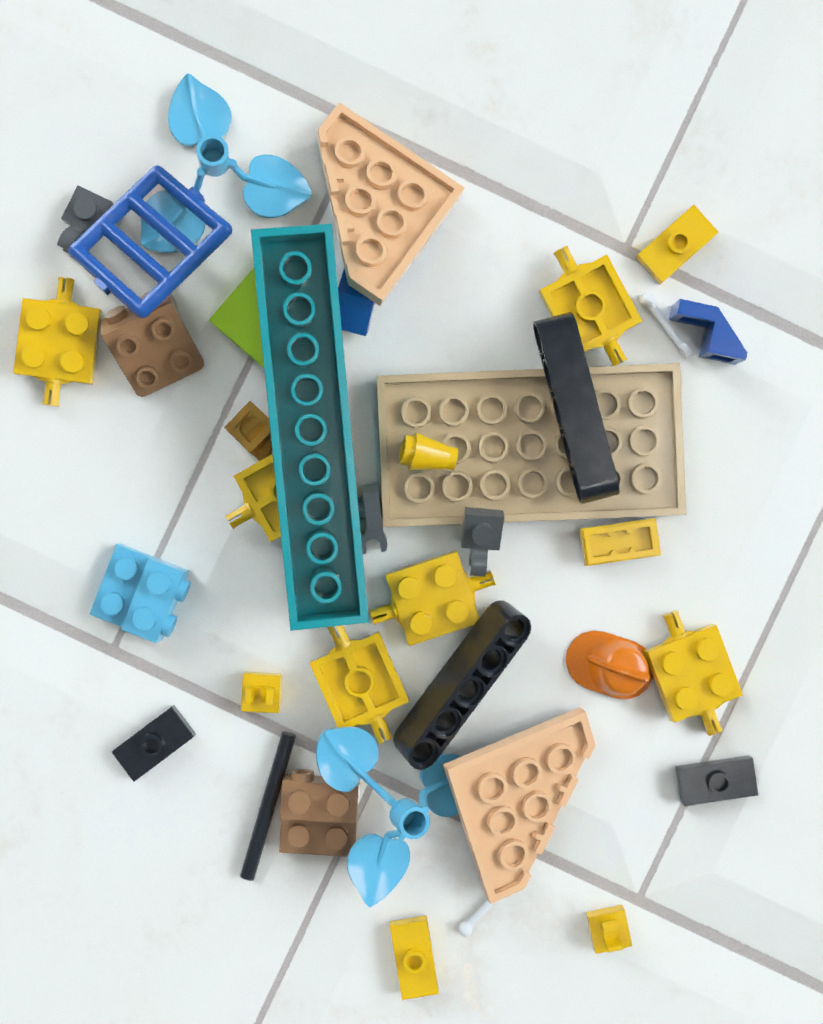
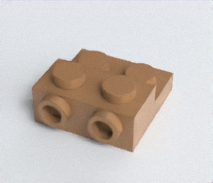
[279,769,360,857]

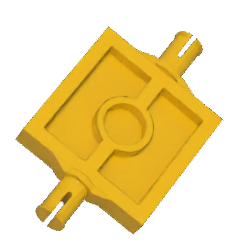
[538,245,642,366]
[13,277,102,407]
[225,454,281,542]
[370,550,496,646]
[644,610,743,736]
[309,625,409,744]

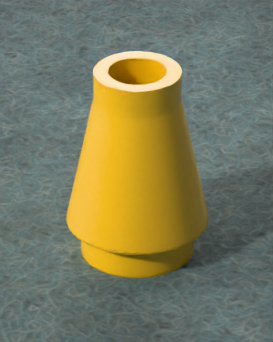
[399,432,458,470]

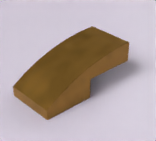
[224,401,273,461]

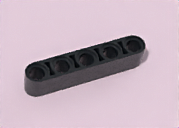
[533,312,620,504]
[393,600,532,770]

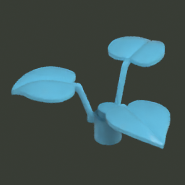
[141,73,311,253]
[316,726,462,907]

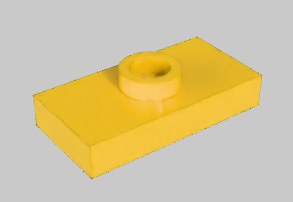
[635,204,719,285]
[579,518,661,566]
[390,915,439,1000]

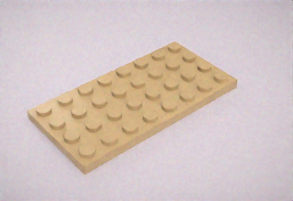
[377,363,686,527]

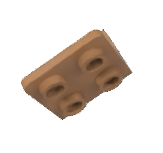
[101,291,204,397]

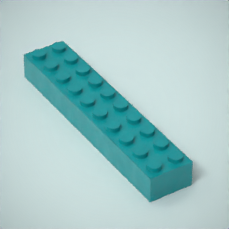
[251,224,369,631]

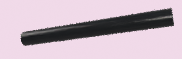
[240,731,296,881]

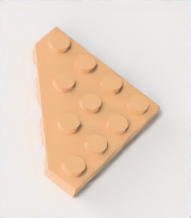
[317,102,465,306]
[443,707,596,904]

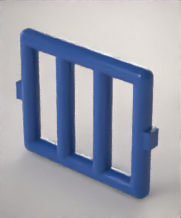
[68,165,232,318]

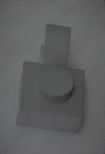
[57,185,113,254]
[357,483,387,554]
[461,507,504,577]

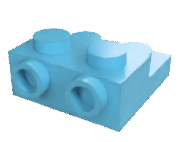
[90,544,191,643]

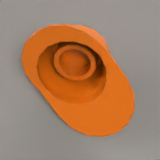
[566,630,653,700]

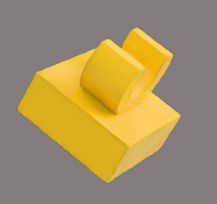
[241,672,282,713]
[586,904,632,954]

